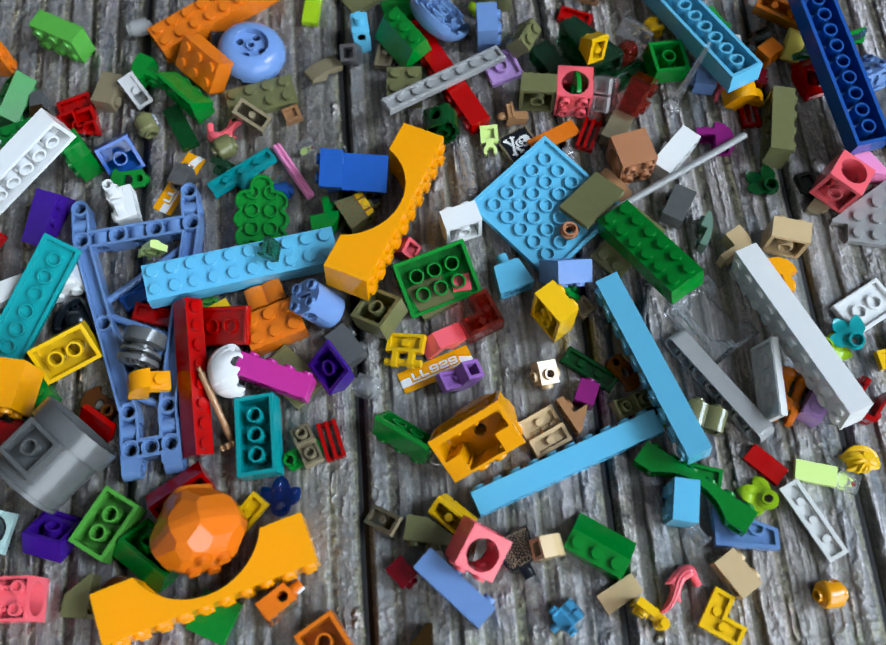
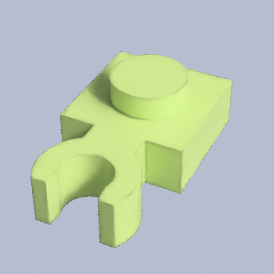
[480,124,499,157]
[138,240,168,261]

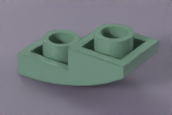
[696,210,713,254]

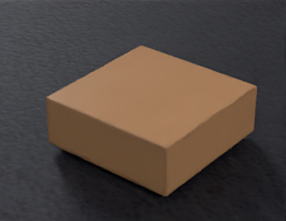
[281,104,304,127]

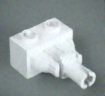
[102,179,143,226]

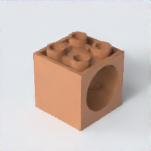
[605,127,658,185]

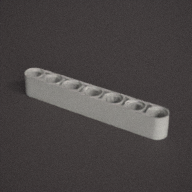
[664,329,774,445]

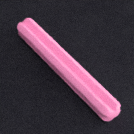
[272,143,315,200]

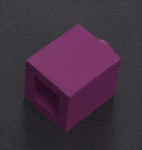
[572,377,600,411]

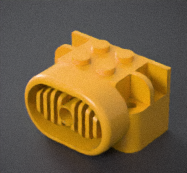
[427,390,525,483]

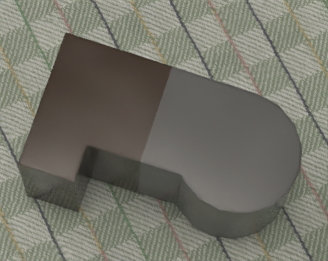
[29,90,52,117]

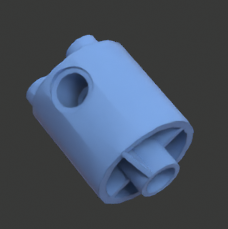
[289,278,345,329]

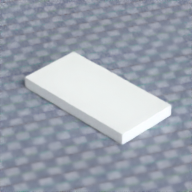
[750,336,788,423]

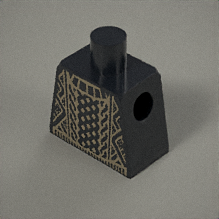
[503,525,536,580]

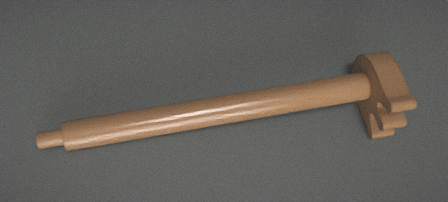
[197,366,236,452]

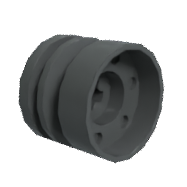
[116,325,168,371]

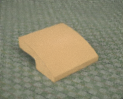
[519,404,572,459]

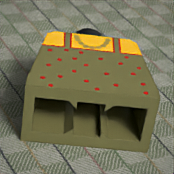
[334,192,381,234]

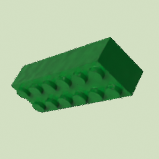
[597,200,704,305]

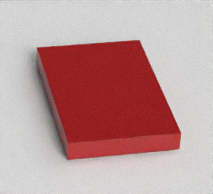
[203,305,251,346]

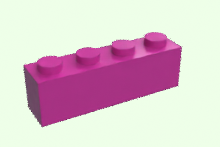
[235,351,317,404]

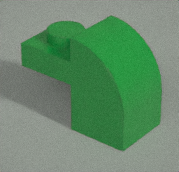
[131,52,164,90]
[309,196,341,235]

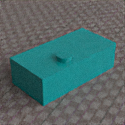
[234,392,284,481]

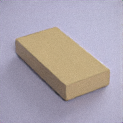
[596,573,644,615]

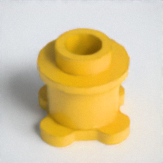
[642,16,665,40]

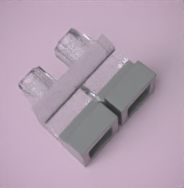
[590,75,620,114]

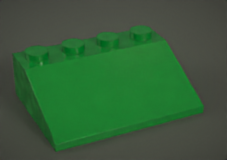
[390,239,482,319]

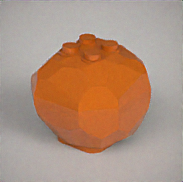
[150,484,248,578]

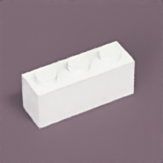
[653,125,701,179]

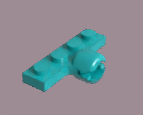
[206,147,278,199]

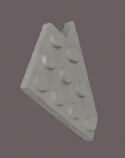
[829,180,886,249]

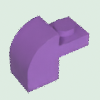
[435,359,485,394]

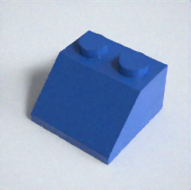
[94,132,146,178]

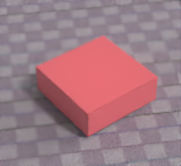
[450,273,472,292]

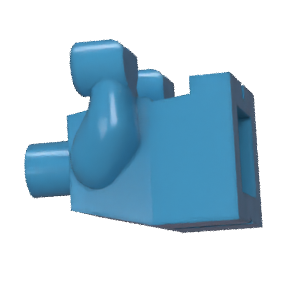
[548,597,585,637]

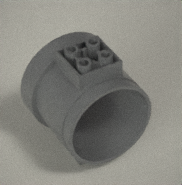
[0,396,117,514]

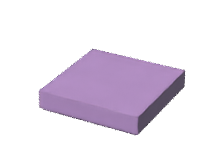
[484,49,523,88]

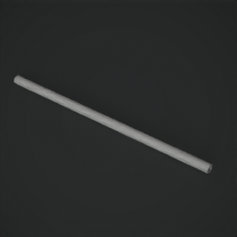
[593,132,747,225]

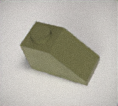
[59,574,102,619]

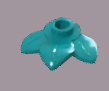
[829,315,865,351]

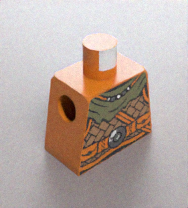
[255,579,305,627]

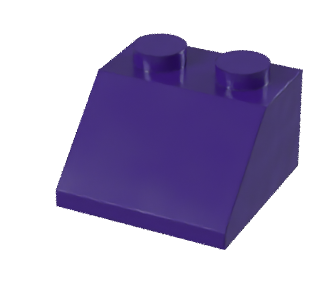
[308,340,355,395]
[22,511,83,563]

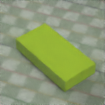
[301,0,323,27]

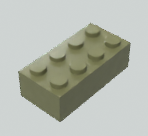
[759,85,798,169]

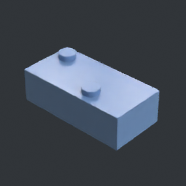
[413,547,496,629]

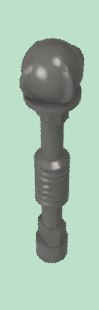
[641,277,653,324]

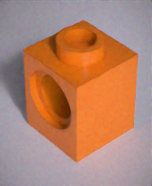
[754,37,785,69]

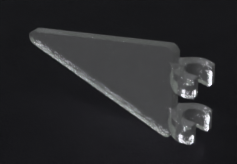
[663,42,712,114]

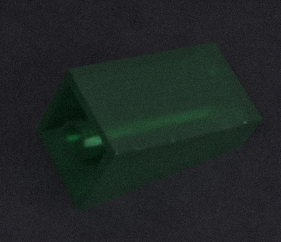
[557,15,624,79]

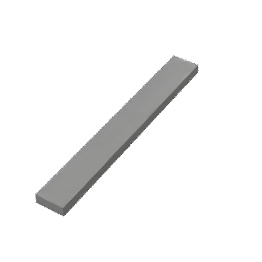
[380,45,506,116]

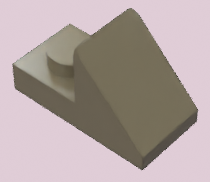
[364,504,403,538]

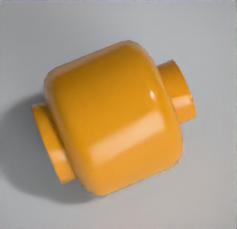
[812,579,848,609]

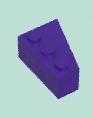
[21,188,76,246]

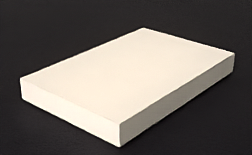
[830,278,886,332]

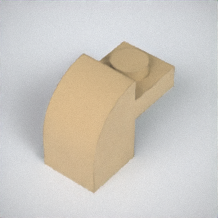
[716,224,752,268]
[529,533,566,563]

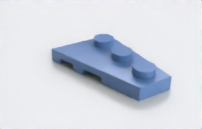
[711,505,780,552]

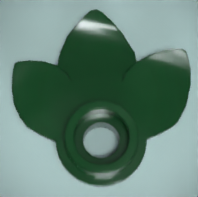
[745,164,779,195]

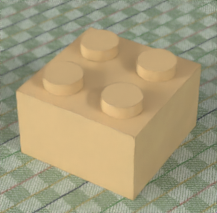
[760,215,813,259]

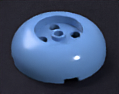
[410,0,470,42]
[217,22,286,83]

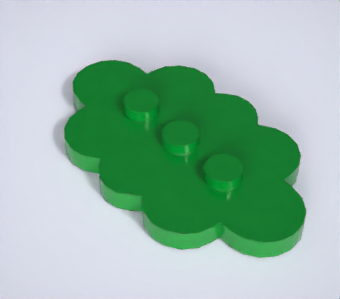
[233,174,289,246]

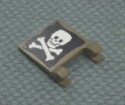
[498,125,535,164]

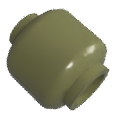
[133,112,160,139]
[211,134,239,160]

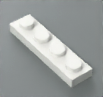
[779,478,849,563]

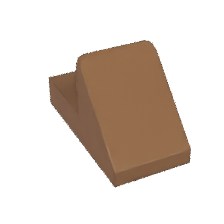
[554,396,587,438]

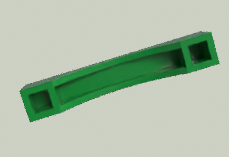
[633,441,758,537]

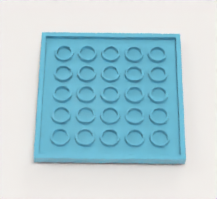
[472,135,620,272]

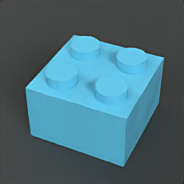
[661,477,701,529]

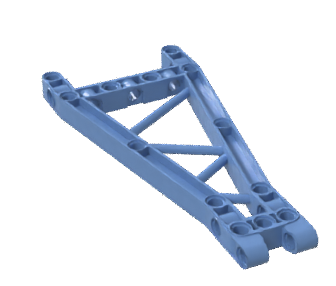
[71,183,205,482]

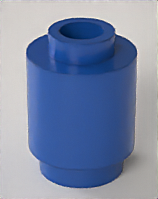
[273,181,294,199]

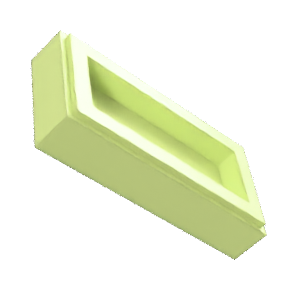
[792,459,838,488]

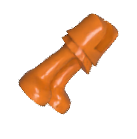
[774,366,808,428]

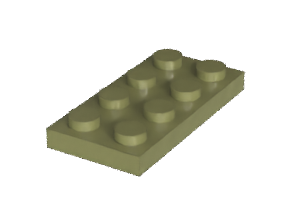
[224,74,299,121]
[589,208,666,278]

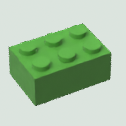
[28,10,96,64]
[68,485,147,564]

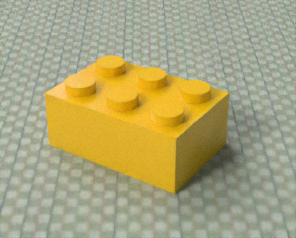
[530,280,579,343]
[27,320,103,385]

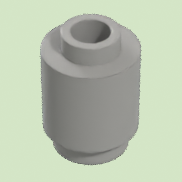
[126,17,152,38]

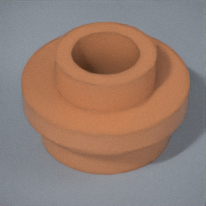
[560,221,579,240]

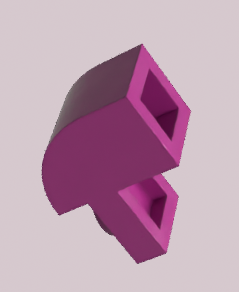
[695,122,734,156]

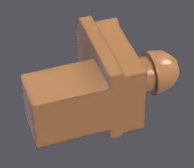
[497,102,529,127]

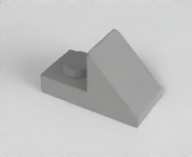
[116,71,154,110]

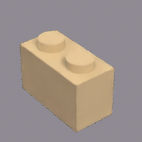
[709,548,763,600]

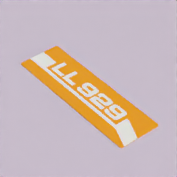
[153,152,206,216]
[397,345,473,394]

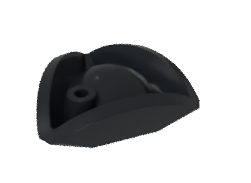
[52,297,96,334]

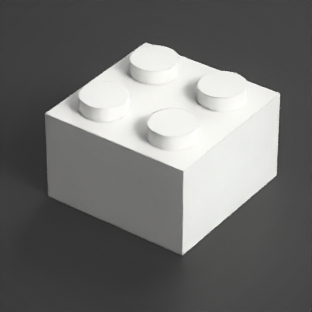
[439,200,482,244]

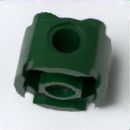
[422,103,460,144]

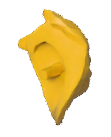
[838,445,881,474]

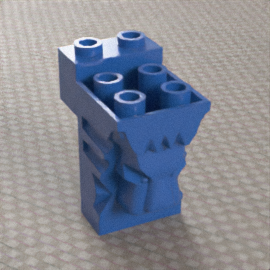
[315,148,388,195]

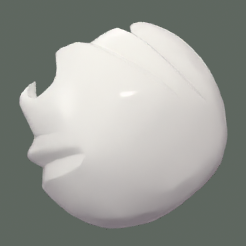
[207,344,247,398]

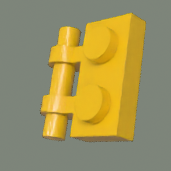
[384,333,427,369]
[629,596,670,631]

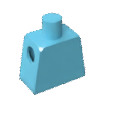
[350,11,372,53]
[493,253,534,301]

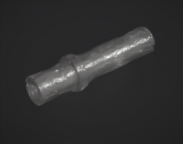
[456,142,478,194]

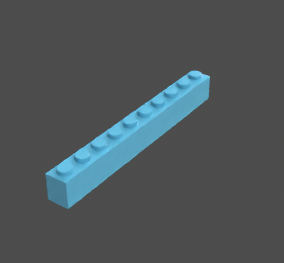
[470,409,665,518]

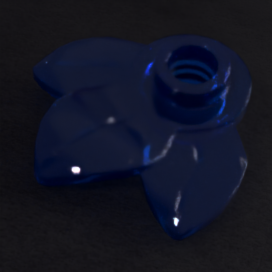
[260,476,301,517]

